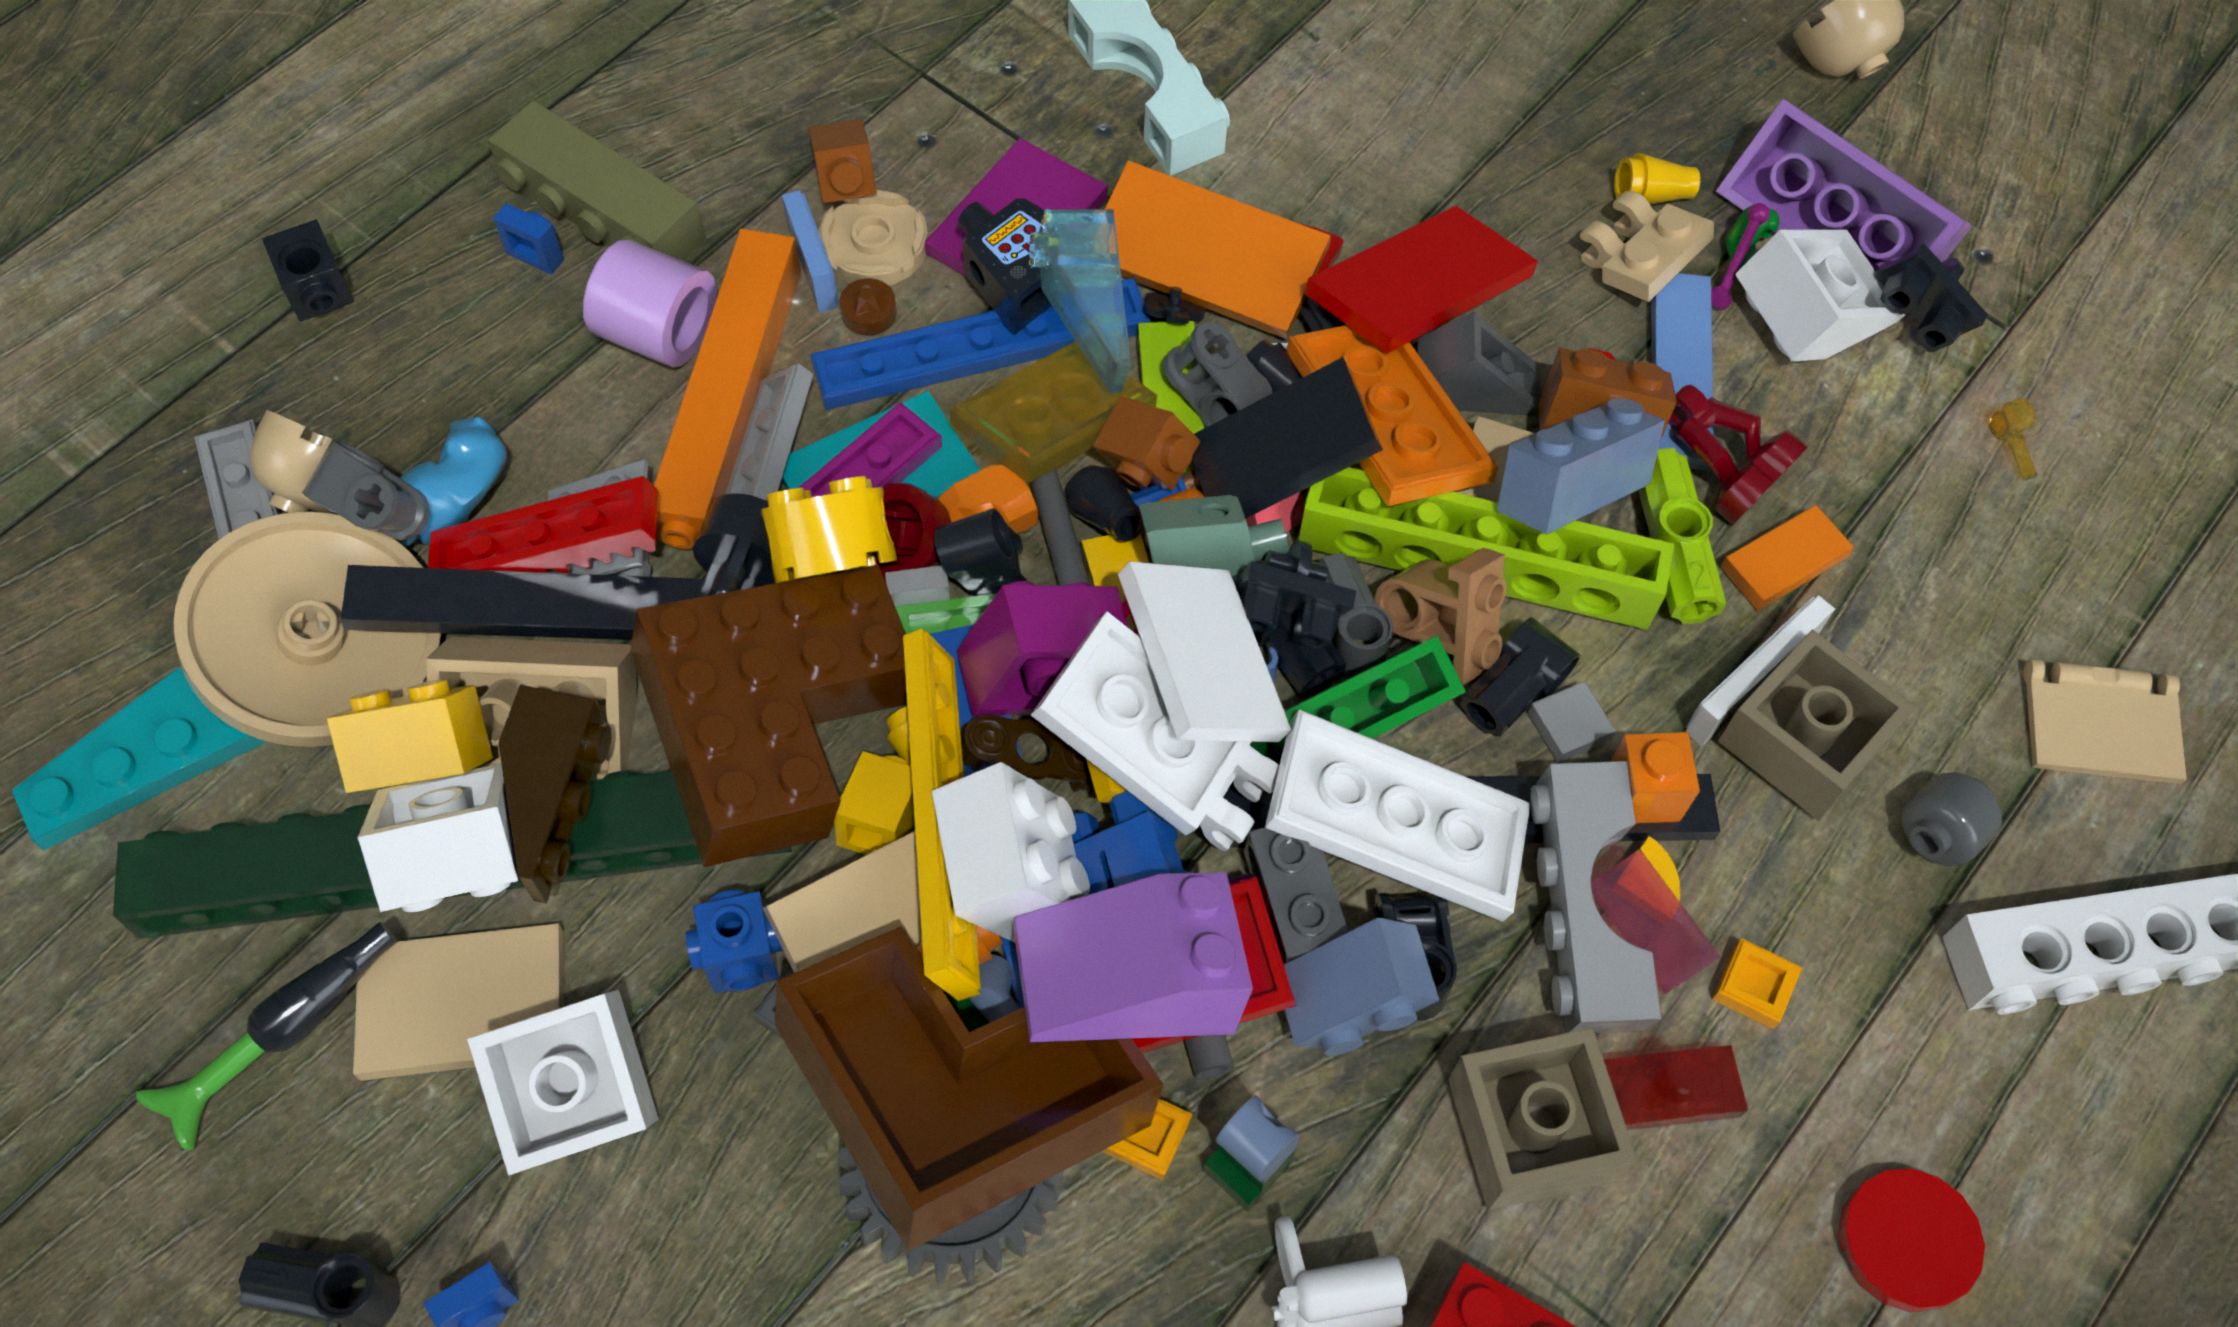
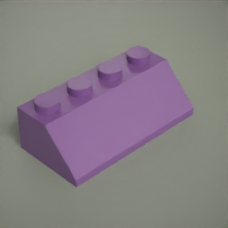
[1716,99,1973,272]

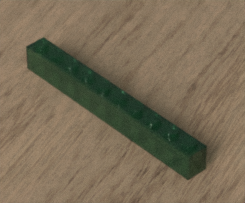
[113,768,792,939]

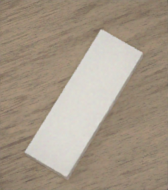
[1686,595,1835,747]

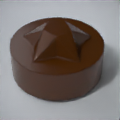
[839,278,897,335]

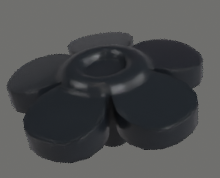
[1142,286,1205,324]

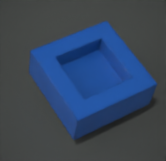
[493,203,564,275]
[424,1262,519,1327]

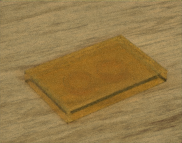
[950,340,1157,483]

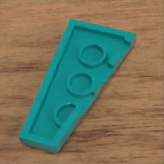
[12,666,268,851]

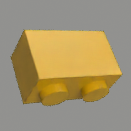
[326,679,493,793]

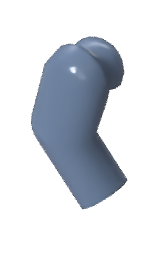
[968,954,1020,1023]

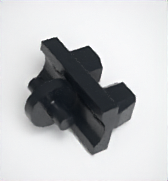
[1875,243,1988,352]
[1232,539,1356,649]

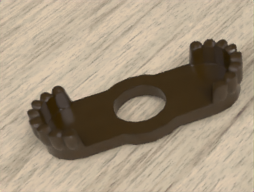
[960,714,1093,792]

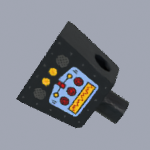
[957,198,1093,334]

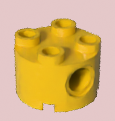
[761,476,897,583]

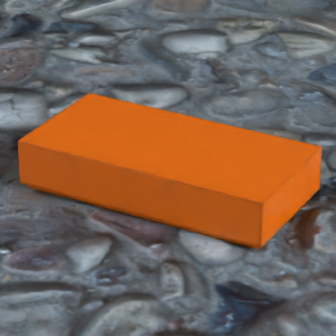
[1720,505,1855,611]

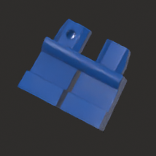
[1072,790,1189,896]

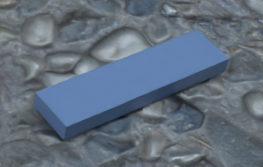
[1651,273,1713,471]

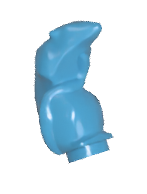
[397,417,507,547]

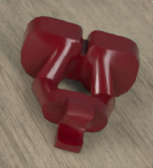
[1668,384,1809,526]

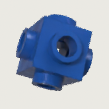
[686,890,783,994]

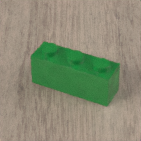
[1266,635,1466,766]

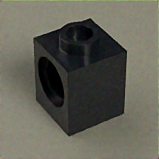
[262,219,354,322]

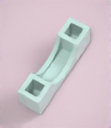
[1068,0,1230,176]

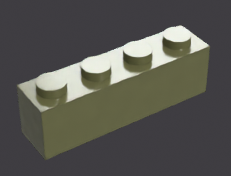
[488,100,705,260]

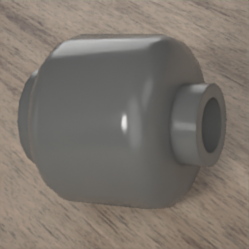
[1901,772,2002,866]

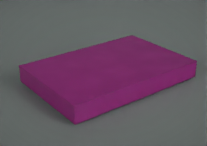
[925,138,1108,277]

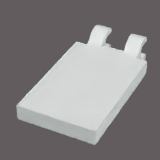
[1031,612,1279,852]

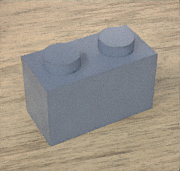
[1284,918,1440,1056]

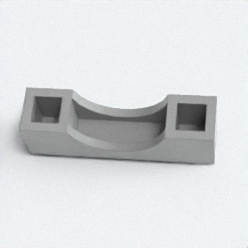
[1530,761,1661,1033]

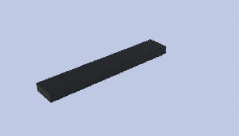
[341,565,705,640]

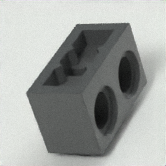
[1244,828,1349,964]

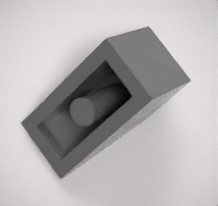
[1418,312,1541,416]

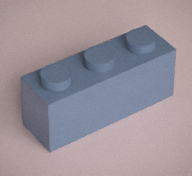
[1497,398,1665,534]

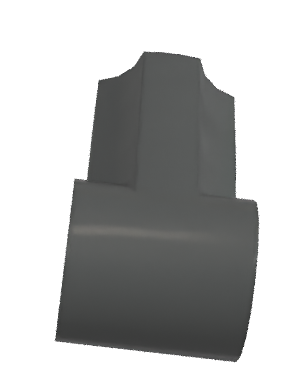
[1317,552,1393,679]

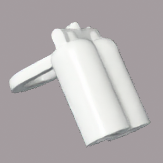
[1271,1215,1407,1327]

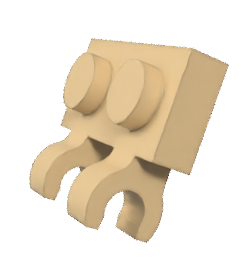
[1580,190,1714,302]

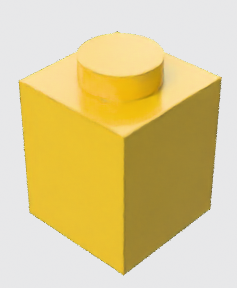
[834,751,915,855]

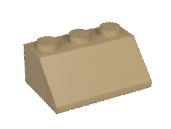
[426,637,637,787]

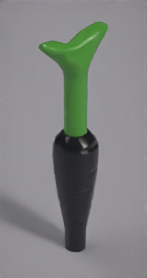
[136,922,397,1151]

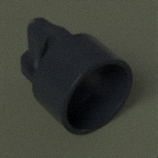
[693,493,775,597]

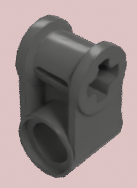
[1163,321,1273,427]
[302,439,429,540]

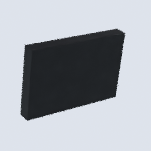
[1192,357,1383,519]

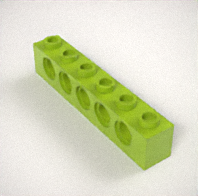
[1299,467,1674,630]

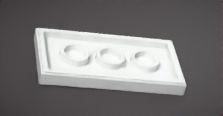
[1265,710,1530,922]

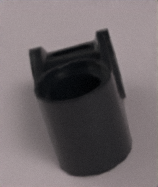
[934,508,1027,596]
[1374,892,1457,1021]

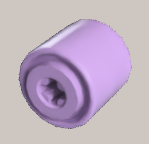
[583,239,717,368]

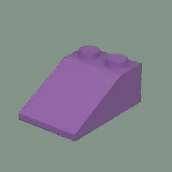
[1013,872,1253,1042]

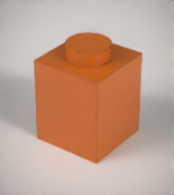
[1610,732,1700,824]

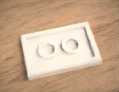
[1118,562,1291,742]

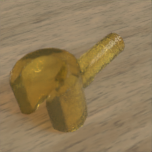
[1989,398,2037,480]

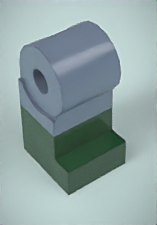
[1202,1095,1299,1212]

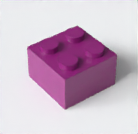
[957,581,1129,716]

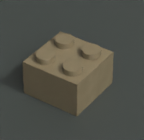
[1718,629,1916,821]
[1448,1027,1638,1211]

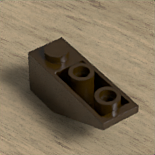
[498,685,611,904]

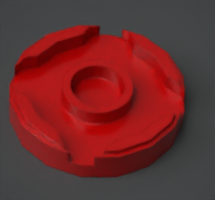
[1838,1168,1985,1313]

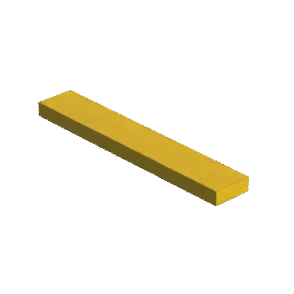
[903,628,981,1001]

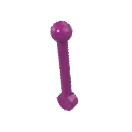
[1711,203,1770,311]

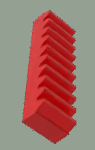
[428,476,658,573]

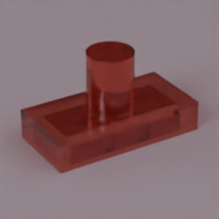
[1603,1045,1748,1130]

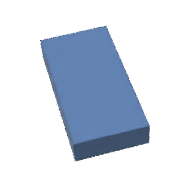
[781,190,839,313]

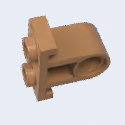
[1374,548,1506,685]

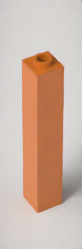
[654,228,801,550]

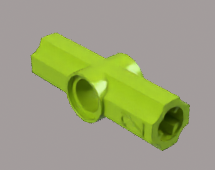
[1638,448,1727,624]

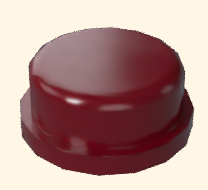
[874,483,952,580]

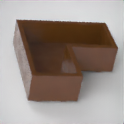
[631,565,907,867]
[775,927,1164,1251]

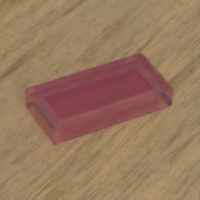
[1591,849,1720,994]

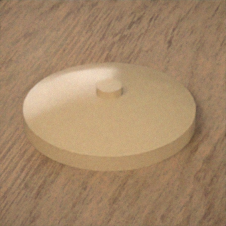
[174,512,441,747]

